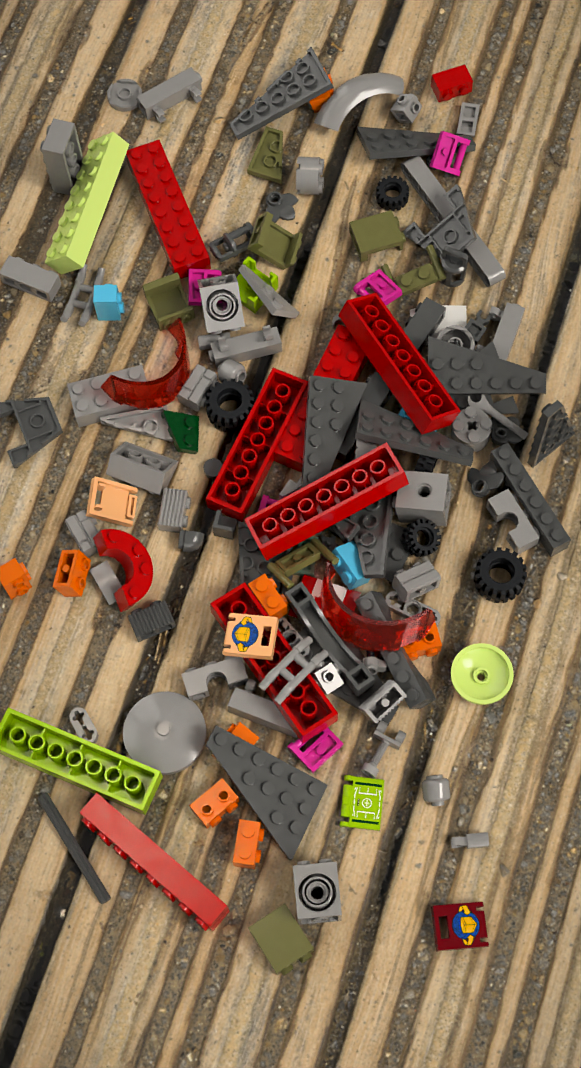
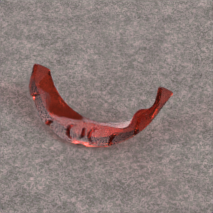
[101,318,190,410]
[320,561,435,652]

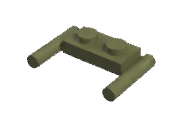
[381,245,446,300]
[267,538,339,590]

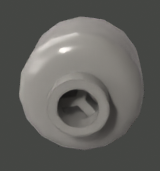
[217,359,247,383]
[422,774,451,806]

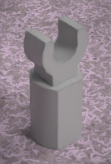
[198,332,231,350]
[451,832,489,849]

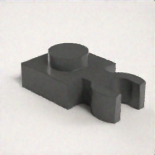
[465,310,491,345]

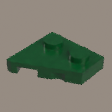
[161,410,199,455]

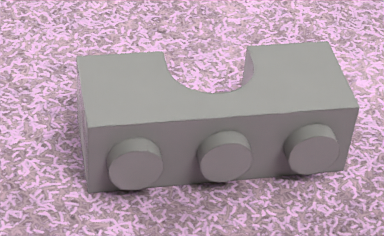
[486,489,540,555]
[181,656,248,701]

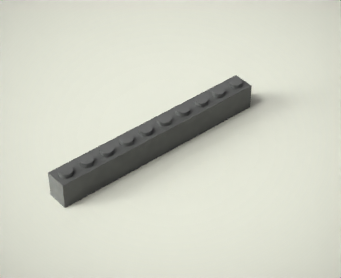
[336,297,446,463]

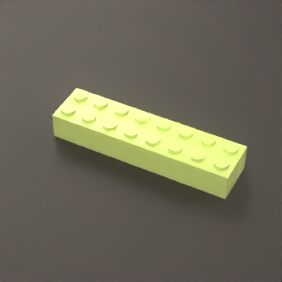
[45,132,130,275]

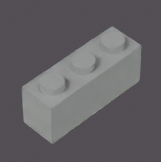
[0,255,62,302]

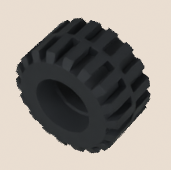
[205,379,254,432]
[474,547,527,603]

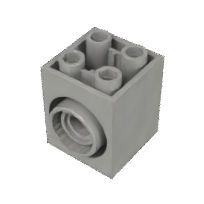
[197,273,245,335]
[392,470,452,527]
[293,859,342,925]

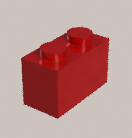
[431,64,473,102]

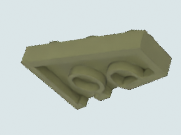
[247,126,283,184]

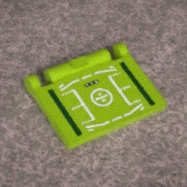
[339,775,384,831]

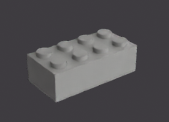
[40,118,83,195]
[67,365,153,427]

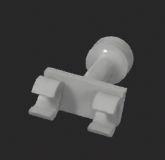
[360,720,406,779]

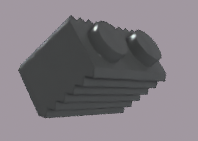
[128,600,176,642]

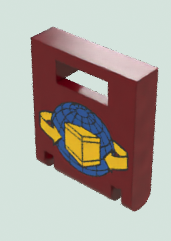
[431,902,489,952]

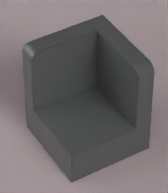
[212,509,238,540]

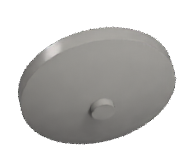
[123,692,207,775]

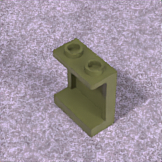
[349,210,406,262]
[247,211,303,270]
[142,272,195,331]
[248,904,314,976]

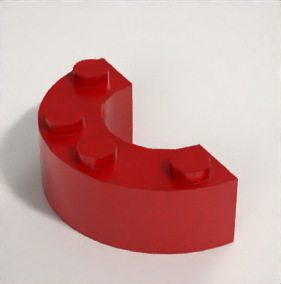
[93,529,153,612]

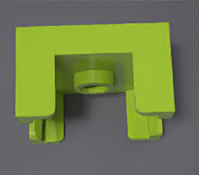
[237,256,279,313]

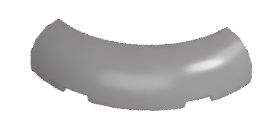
[314,73,404,131]

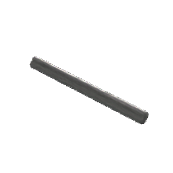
[38,793,111,904]

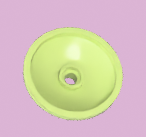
[451,643,514,705]

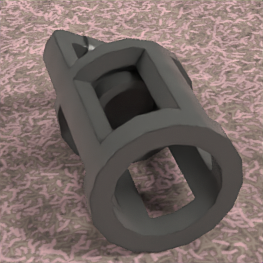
[209,222,254,262]
[441,246,469,287]

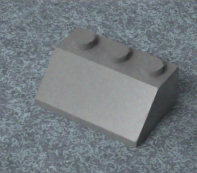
[106,441,179,495]

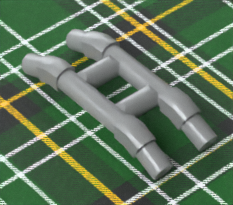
[60,264,105,327]
[258,636,329,705]

